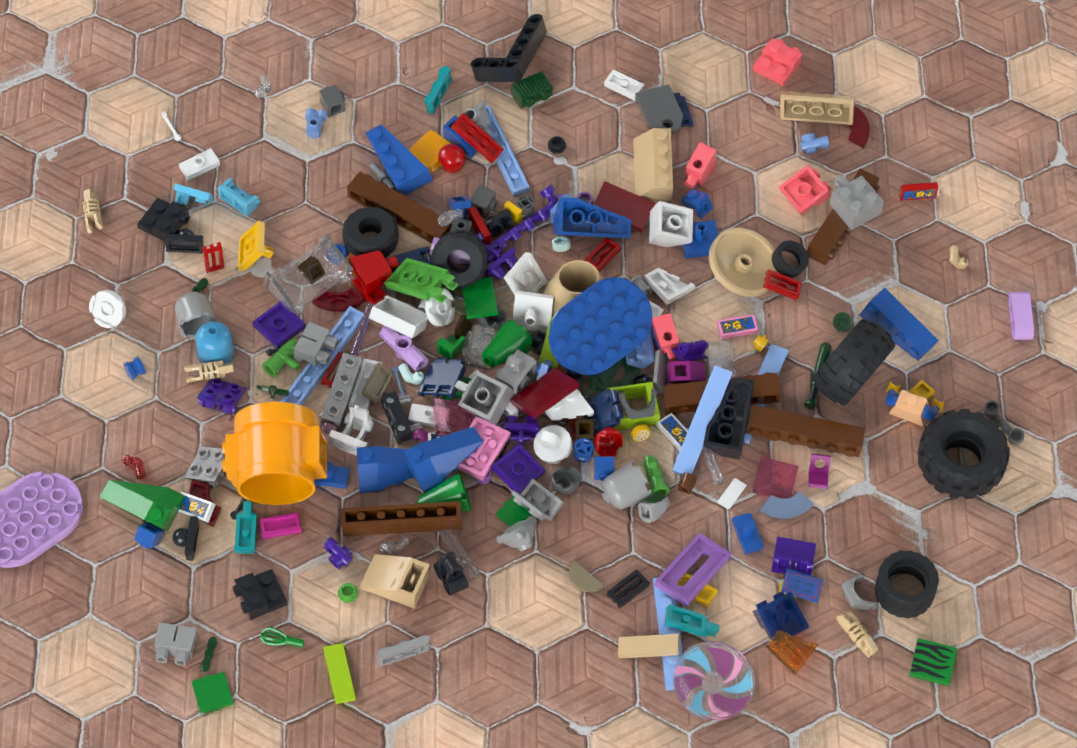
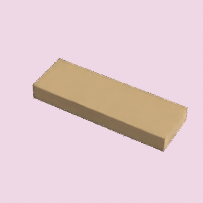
[618,634,680,659]

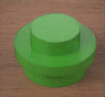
[338,583,358,603]

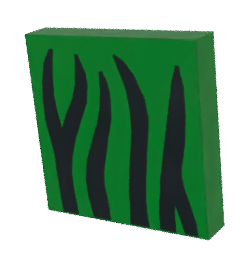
[909,638,957,686]

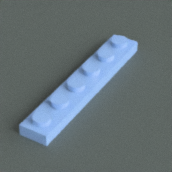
[653,578,685,691]

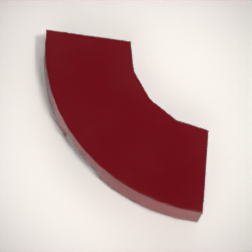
[848,106,870,149]
[312,287,366,312]
[189,479,222,527]

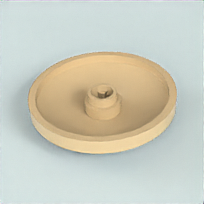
[709,228,779,297]

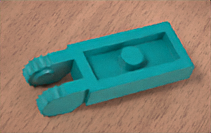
[424,66,452,114]

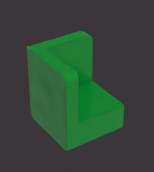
[437,335,466,361]

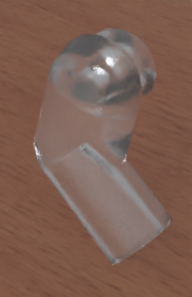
[254,75,272,98]
[438,209,463,226]
[380,536,410,555]

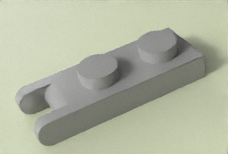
[376,635,430,667]

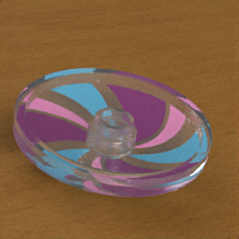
[673,642,755,720]

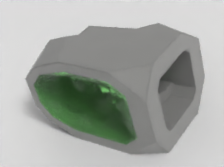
[638,494,670,523]

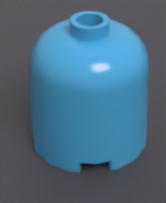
[195,321,234,363]

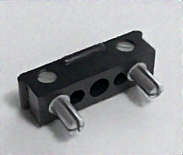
[381,391,422,444]

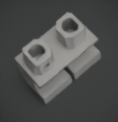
[294,322,338,367]
[154,622,198,666]

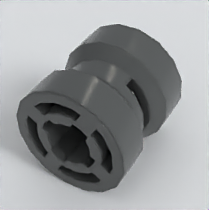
[516,195,535,220]

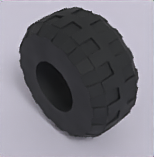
[343,207,399,258]
[431,230,488,288]

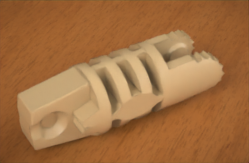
[82,189,103,233]
[184,360,235,383]
[836,610,878,658]

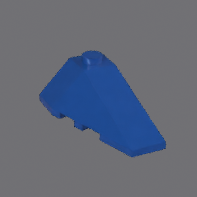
[553,197,631,238]
[403,427,483,493]
[357,446,415,493]

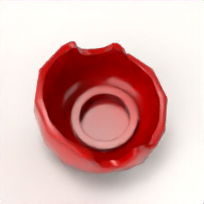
[438,143,465,173]
[594,427,623,457]

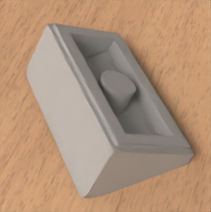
[653,350,669,393]

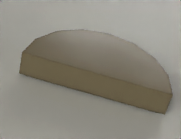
[569,560,604,593]

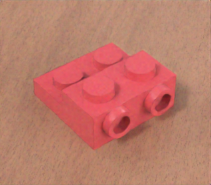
[752,38,802,86]
[779,165,832,215]

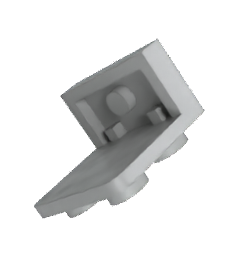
[511,479,564,521]

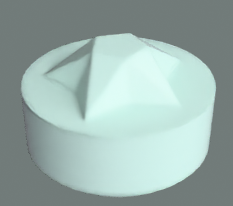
[552,236,571,252]

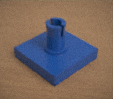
[682,220,718,259]

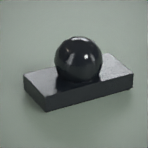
[165,228,204,254]
[172,516,199,561]

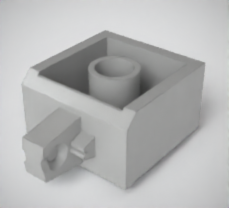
[830,175,884,230]
[495,349,537,407]
[455,371,514,425]

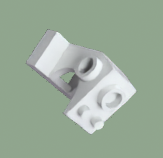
[328,405,374,456]

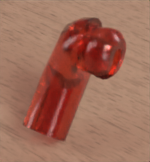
[563,416,581,440]
[122,455,146,479]

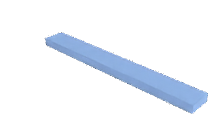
[280,306,366,406]

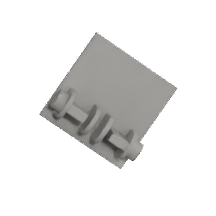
[184,446,225,488]

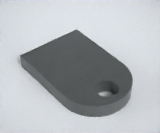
[635,84,683,134]

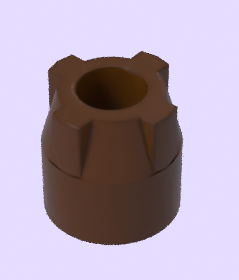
[678,473,697,494]

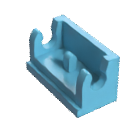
[218,178,261,217]

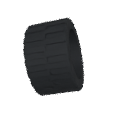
[875,550,939,618]

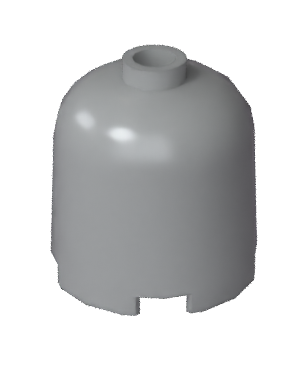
[175,292,216,340]
[602,461,652,509]

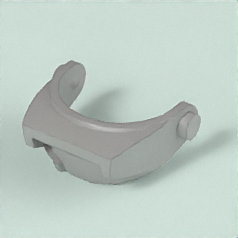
[841,574,878,611]

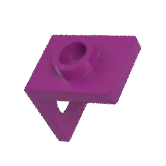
[808,454,831,489]

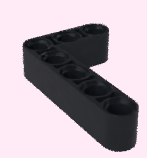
[470,14,547,82]

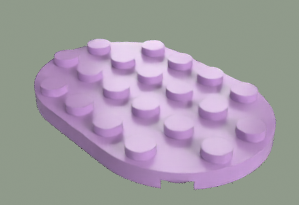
[0,472,83,568]

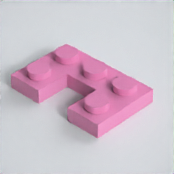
[457,416,511,481]

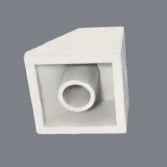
[649,201,693,247]

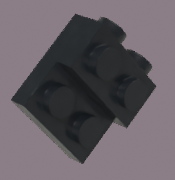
[137,198,190,241]
[232,569,288,620]

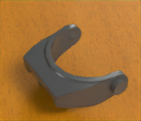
[619,388,657,419]

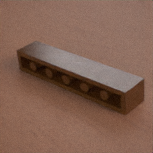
[807,169,880,266]
[347,172,452,244]
[662,372,781,415]
[745,404,865,457]
[341,501,463,536]

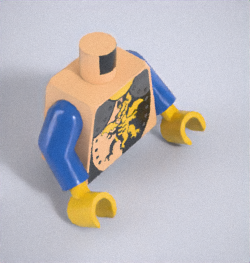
[885,381,945,426]

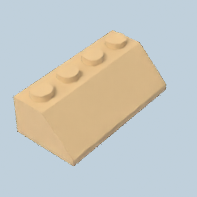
[780,91,855,125]
[633,128,673,201]

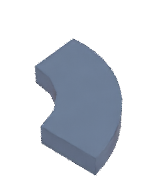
[759,492,814,519]

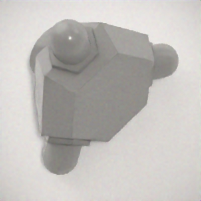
[464,101,491,136]
[496,516,536,551]

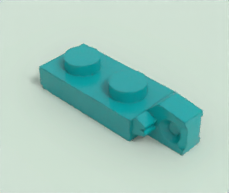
[234,501,257,554]
[664,604,719,637]

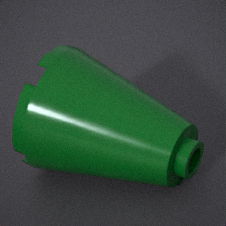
[482,320,532,368]
[415,473,472,512]

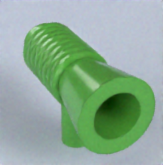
[262,339,300,378]
[643,455,670,496]

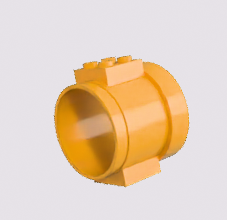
[222,402,327,505]

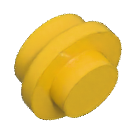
[752,334,769,352]

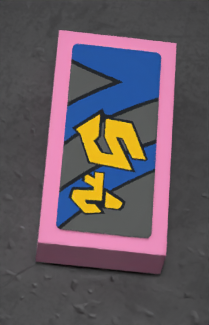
[717,314,758,340]

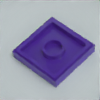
[252,301,306,348]
[491,443,546,493]

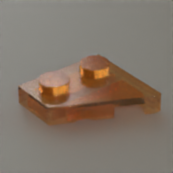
[765,630,818,674]

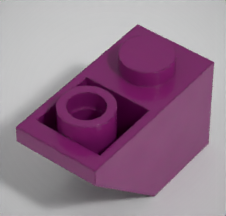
[666,361,706,384]

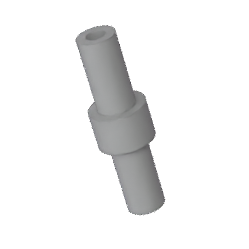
[369,162,396,190]

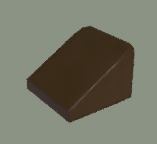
[298,256,325,284]
[455,314,475,343]
[575,419,595,440]

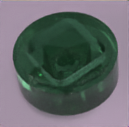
[833,312,852,332]

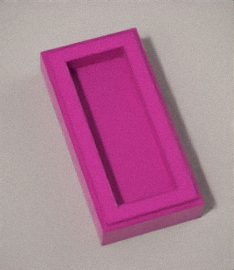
[259,512,302,540]

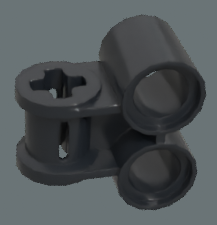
[433,552,469,596]

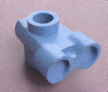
[305,108,328,138]
[800,133,829,154]

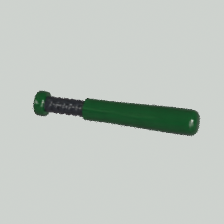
[804,342,832,410]

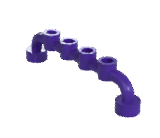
[476,184,556,252]

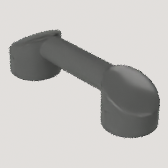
[984,400,1024,445]

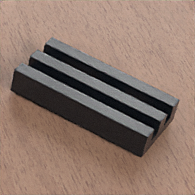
[607,569,650,609]

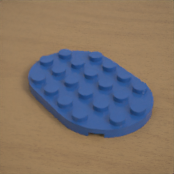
[548,277,653,376]

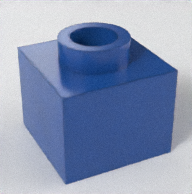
[593,457,614,481]
[134,522,165,549]

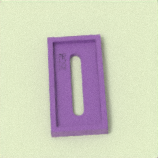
[654,532,732,607]

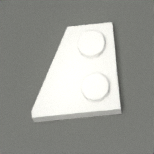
[643,268,695,305]
[545,389,594,421]

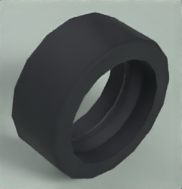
[771,240,809,278]

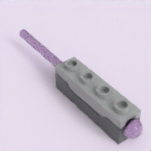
[320,303,374,434]

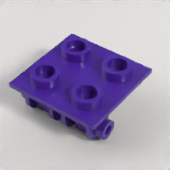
[197,378,247,415]
[771,536,816,576]

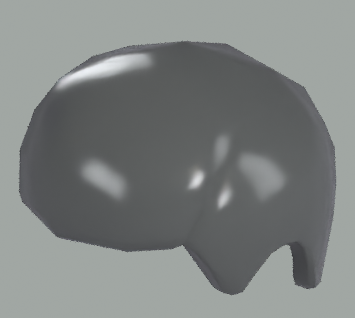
[478,305,507,331]
[550,466,582,494]

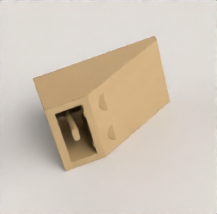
[359,554,430,609]

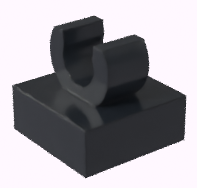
[530,330,546,356]

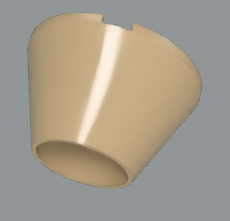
[542,260,604,317]

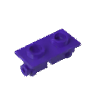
[671,340,708,361]

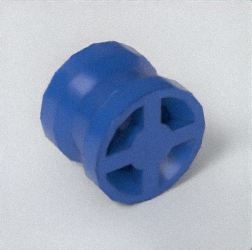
[123,356,146,380]
[574,438,594,463]

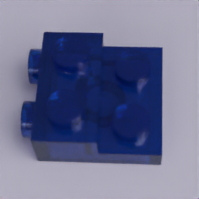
[752,591,809,646]

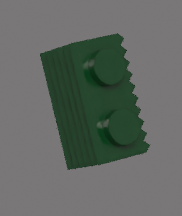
[511,71,553,109]

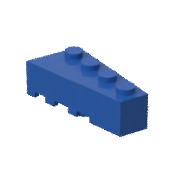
[366,124,433,196]
[859,287,939,361]

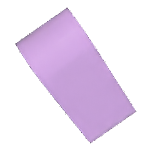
[1008,291,1034,340]

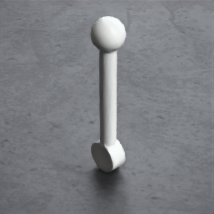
[161,111,181,141]

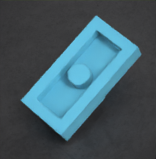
[173,184,214,206]

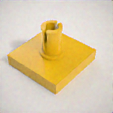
[238,220,274,271]

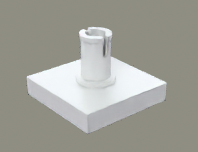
[504,252,547,295]
[513,290,554,333]

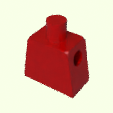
[351,251,399,295]

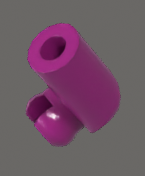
[412,428,428,442]

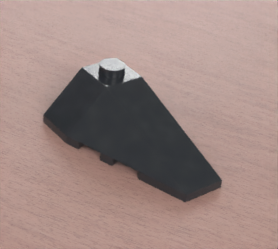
[703,377,754,460]

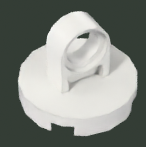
[418,289,455,326]
[89,290,126,328]
[534,425,573,464]

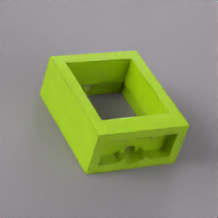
[607,382,660,430]

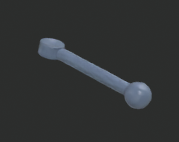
[391,366,407,397]

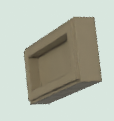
[361,363,394,404]

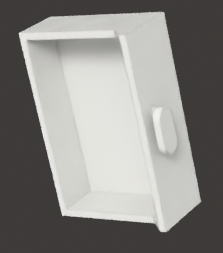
[369,295,429,338]

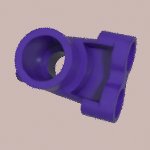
[324,537,352,570]

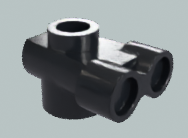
[484,209,515,236]

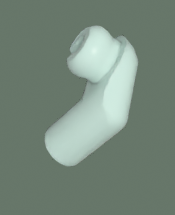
[398,363,424,385]

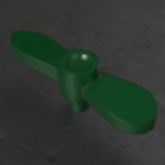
[192,278,208,293]
[257,385,289,399]
[201,636,217,672]

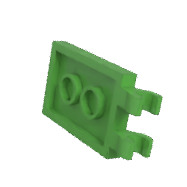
[384,258,458,303]

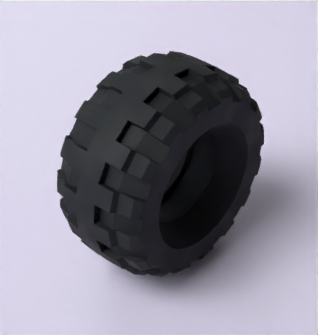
[813,319,895,405]
[918,409,1010,499]

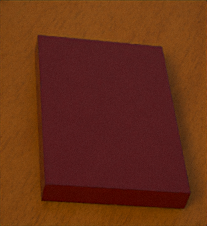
[594,181,655,233]
[510,368,579,419]

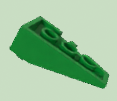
[100,480,186,532]

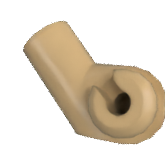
[949,245,968,270]

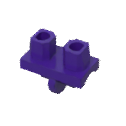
[485,247,518,281]
[503,415,539,446]

